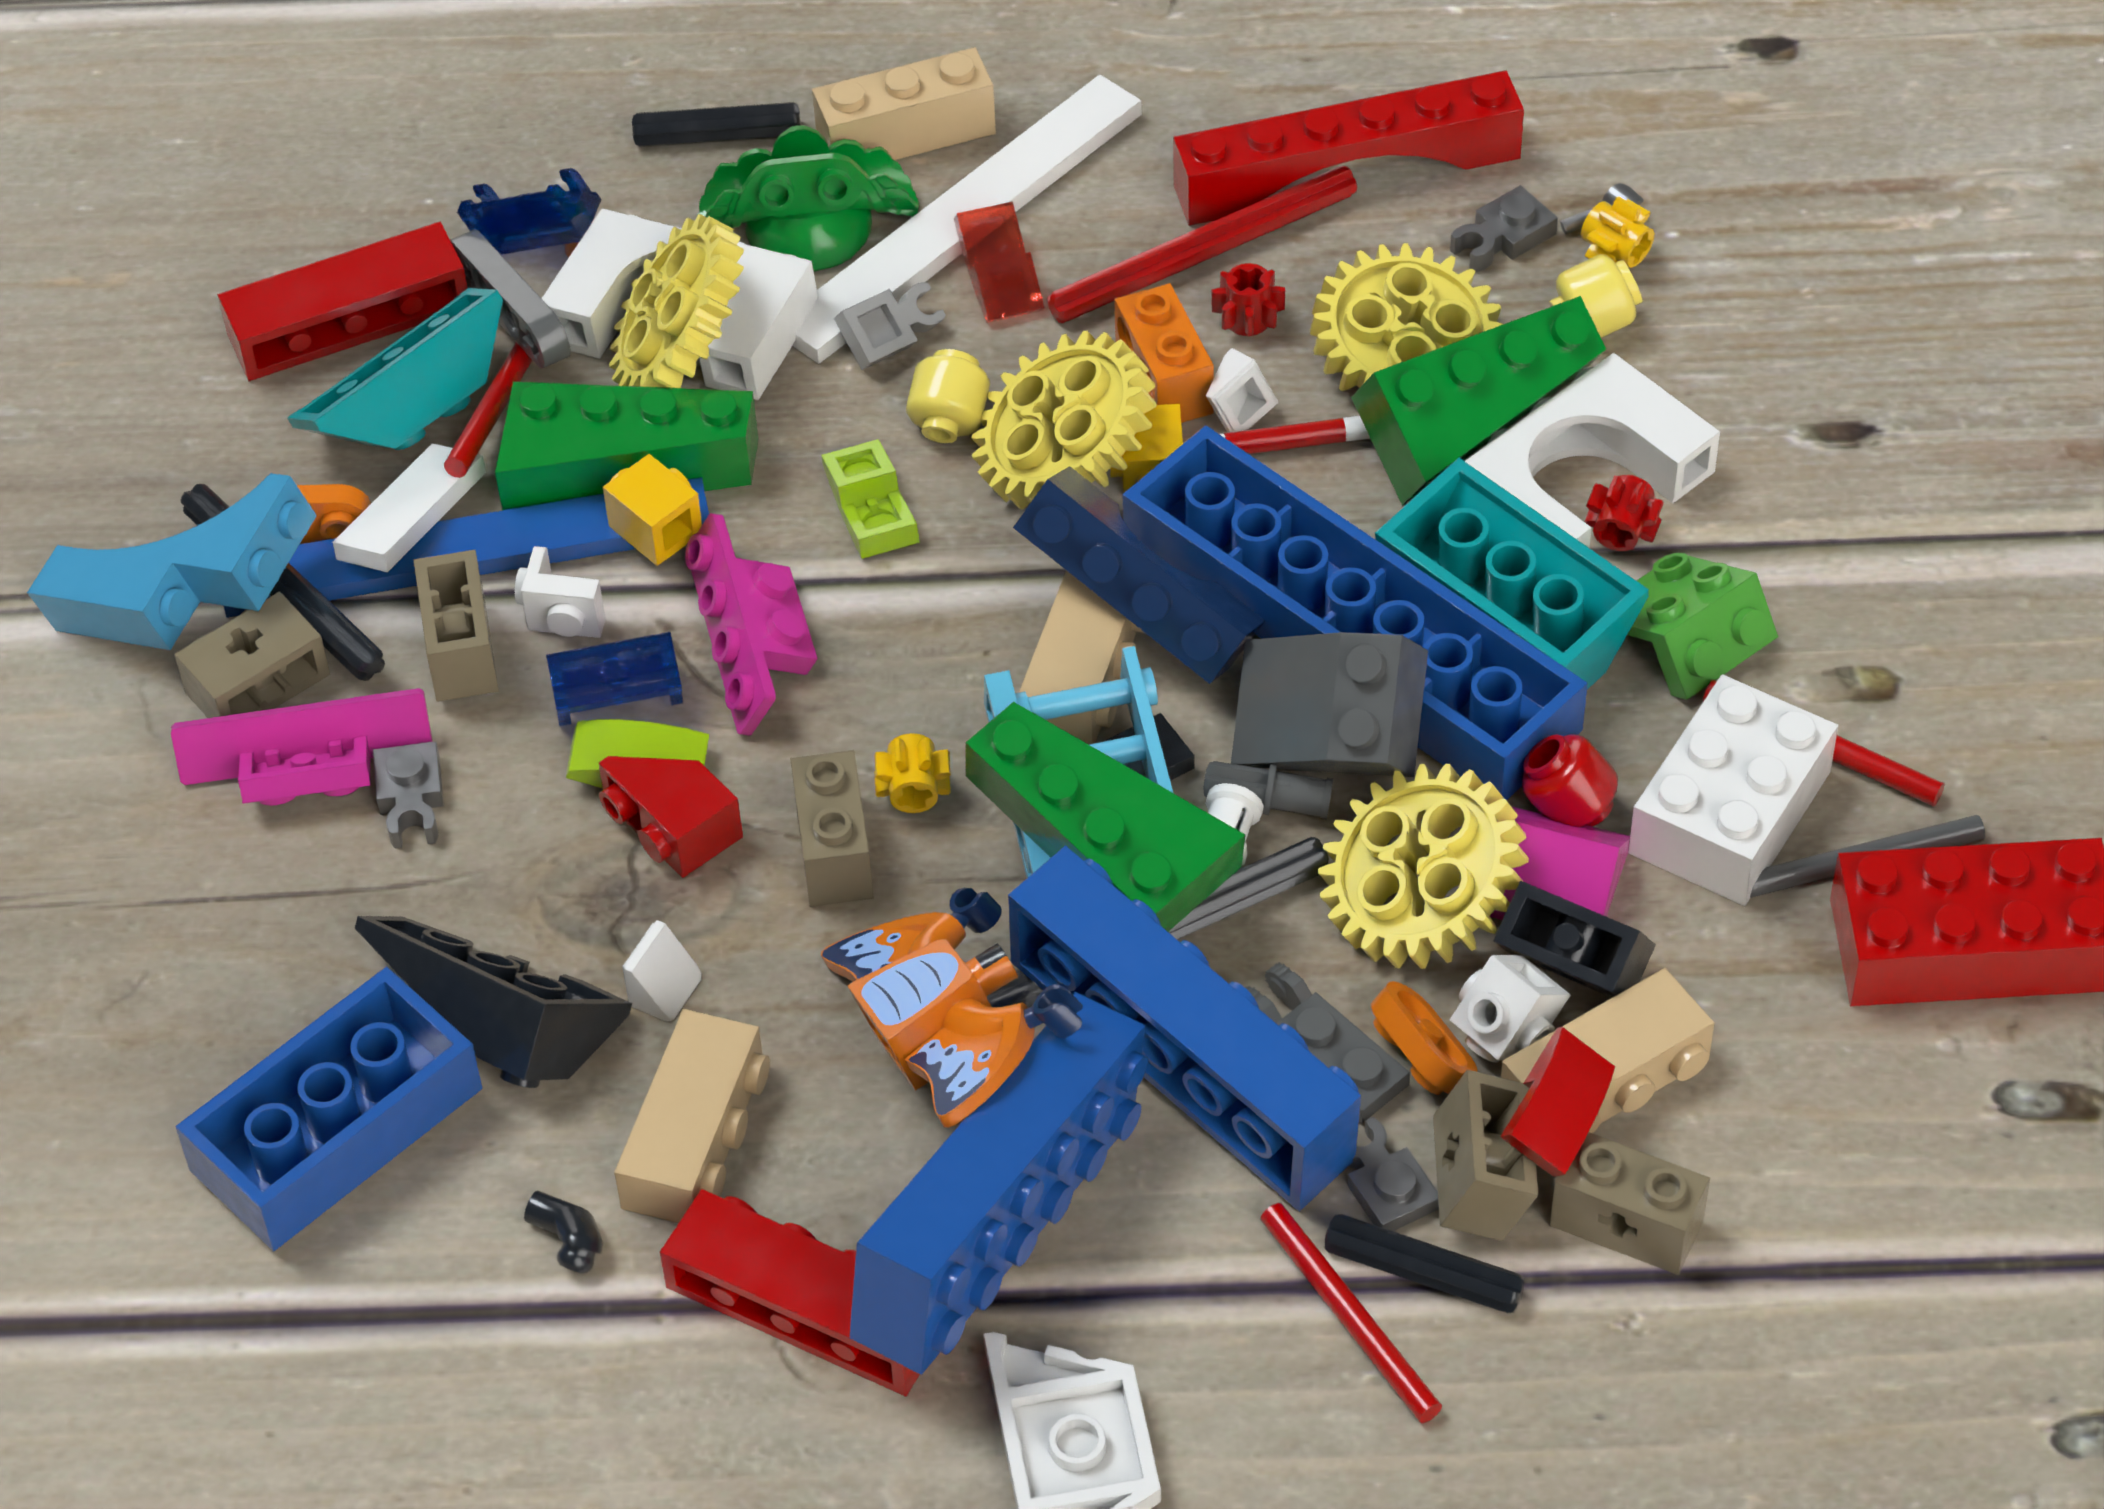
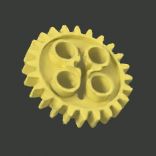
[609,214,744,388]
[1310,243,1503,391]
[971,331,1156,510]
[1318,764,1529,969]

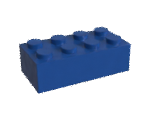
[175,966,483,1252]

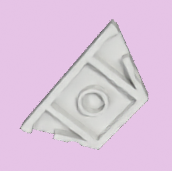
[984,1332,1161,1509]

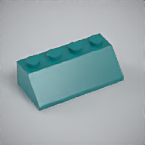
[1375,458,1649,690]

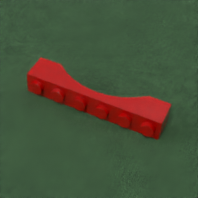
[1173,70,1524,226]

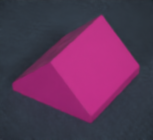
[1489,806,1630,920]

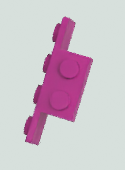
[685,513,818,736]
[171,688,432,806]

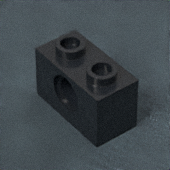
[1493,881,1656,998]

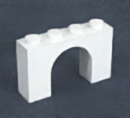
[541,209,818,400]
[1463,353,1720,548]

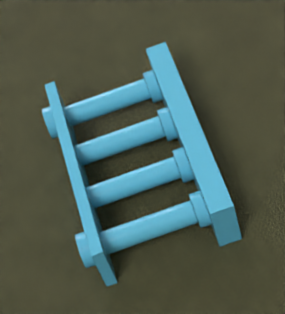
[984,646,1173,878]

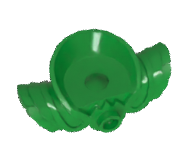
[697,125,919,272]

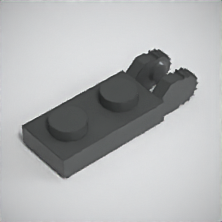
[1246,962,1410,1124]

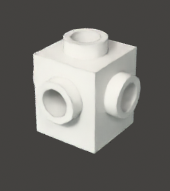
[1450,955,1571,1062]

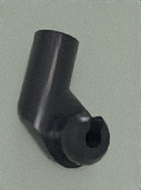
[524,1190,603,1273]

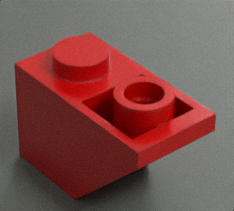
[598,756,743,878]

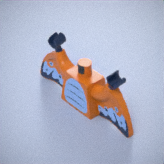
[821,888,1083,1128]

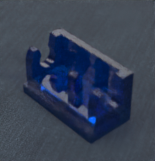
[457,168,602,255]
[546,632,683,727]

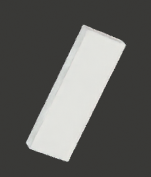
[333,443,486,572]

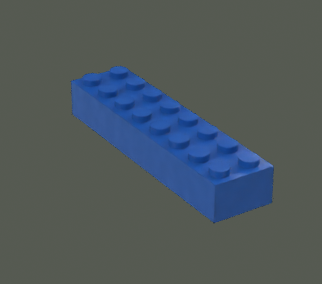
[1122,425,1588,800]

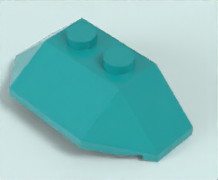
[287,288,503,450]

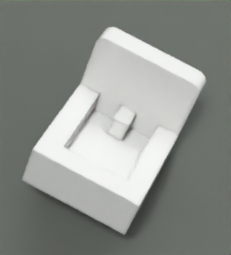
[515,546,606,638]

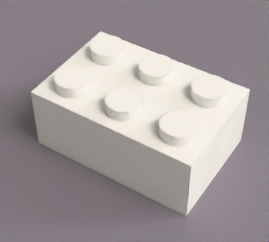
[1628,674,1838,906]

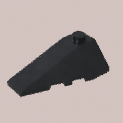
[355,916,632,1088]

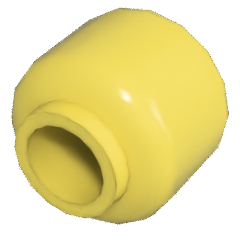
[1549,254,1643,338]
[906,349,990,443]

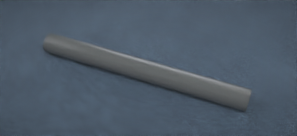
[1750,815,1985,898]

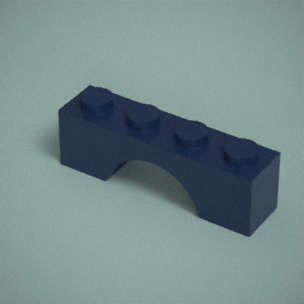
[1013,466,1265,684]

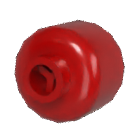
[1522,734,1618,827]

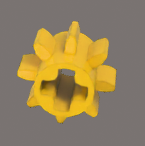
[1581,196,1655,268]
[874,733,951,813]

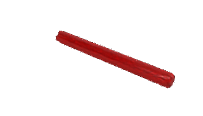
[1047,165,1358,323]

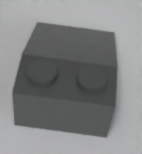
[1231,632,1428,777]

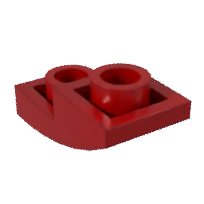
[1500,1027,1616,1177]

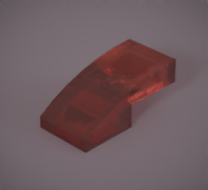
[953,201,1045,323]

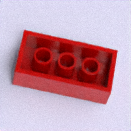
[1830,838,2104,1007]

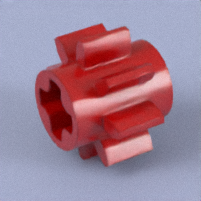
[1211,263,1285,337]
[1584,475,1664,551]

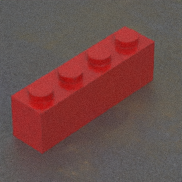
[217,221,468,382]
[659,1189,920,1397]

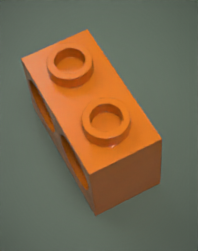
[1114,283,1214,423]

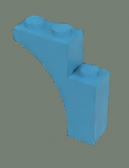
[27,473,317,650]

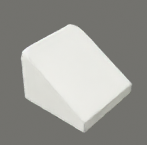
[1206,348,1279,433]
[623,920,702,1022]

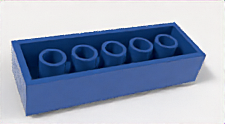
[1008,845,1361,1212]
[849,992,1148,1375]

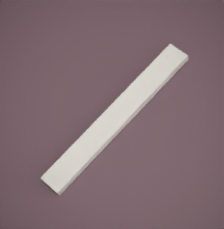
[792,74,1142,364]

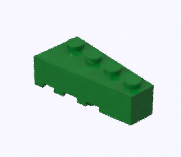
[1351,296,1606,505]
[495,382,759,510]
[965,702,1246,932]

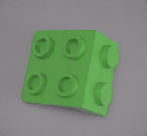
[1627,553,1778,700]

